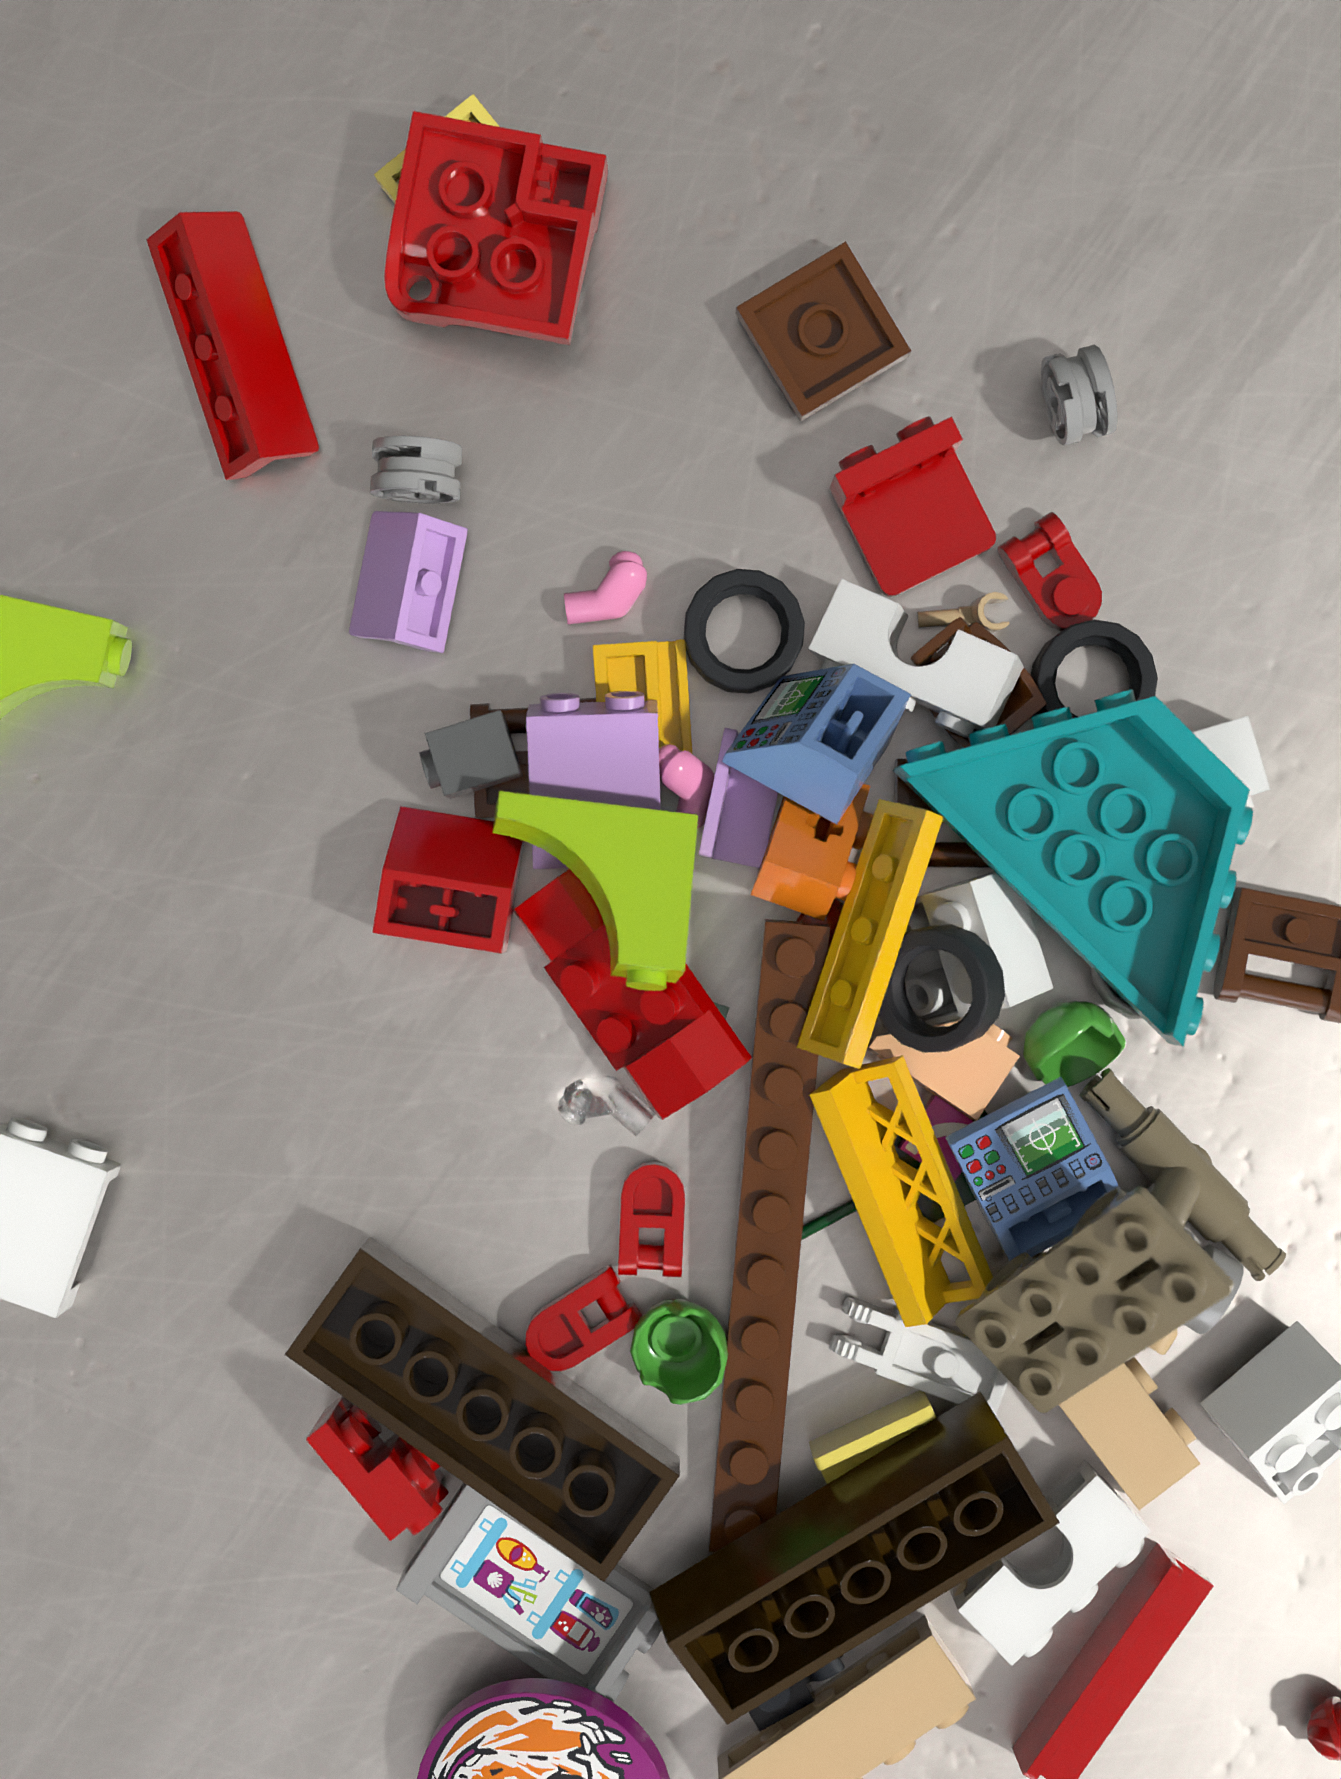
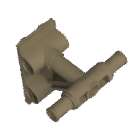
[955,1068,1286,1413]

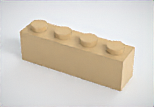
[1031,1253,1201,1510]
[717,1615,976,1779]

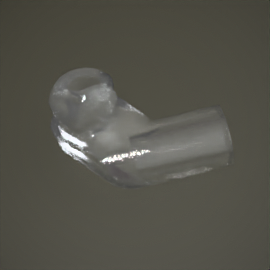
[558,1076,656,1136]

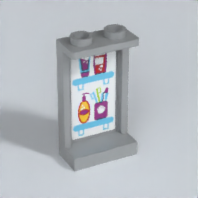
[396,1482,662,1702]

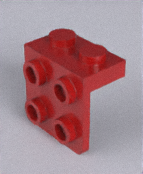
[829,416,996,597]

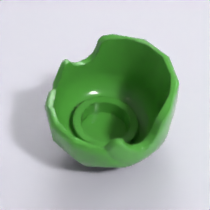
[1023,1001,1126,1087]
[630,1299,728,1405]

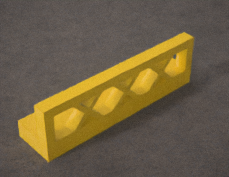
[797,799,943,1069]
[810,1055,993,1327]

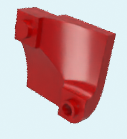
[384,111,608,345]

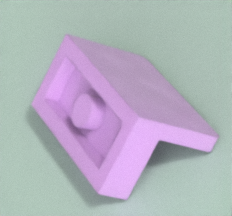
[349,511,468,653]
[699,728,778,868]

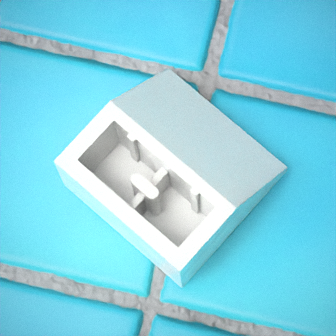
[905,872,1053,1025]
[1200,1321,1341,1504]

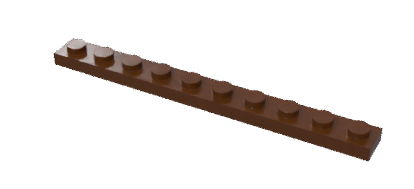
[708,919,830,1552]

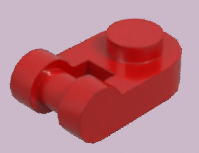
[998,512,1102,631]
[618,1161,685,1277]
[526,1265,643,1371]

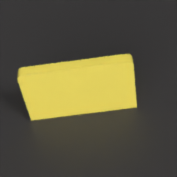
[809,1390,936,1484]

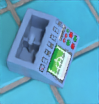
[722,664,911,824]
[945,1077,1119,1261]

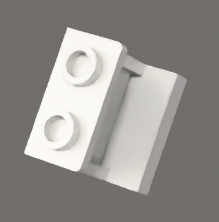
[0,1117,121,1318]

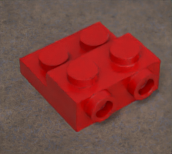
[306,1396,449,1542]

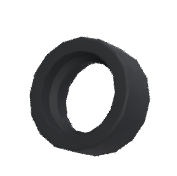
[684,569,805,694]
[1031,619,1158,718]
[878,925,1005,1053]

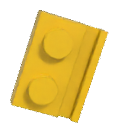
[593,639,693,754]

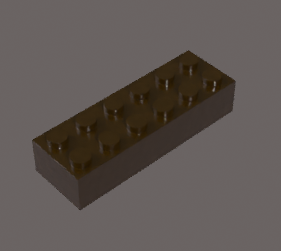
[284,1237,680,1582]
[649,1391,1060,1725]

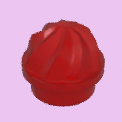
[1307,1696,1341,1761]

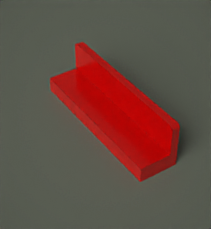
[146,211,319,480]
[1012,1542,1214,1779]

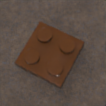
[735,241,911,422]

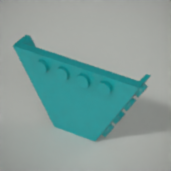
[893,689,1253,1047]

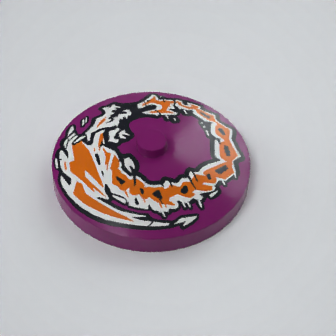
[417,1678,670,1779]

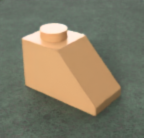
[867,1021,1020,1120]

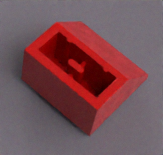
[372,806,524,954]

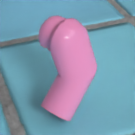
[564,551,647,625]
[659,744,714,828]

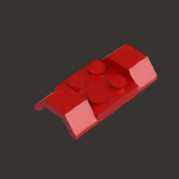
[513,869,752,1120]

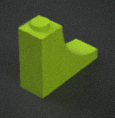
[0,595,132,720]
[493,791,698,991]

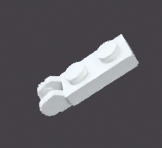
[828,1297,1009,1416]

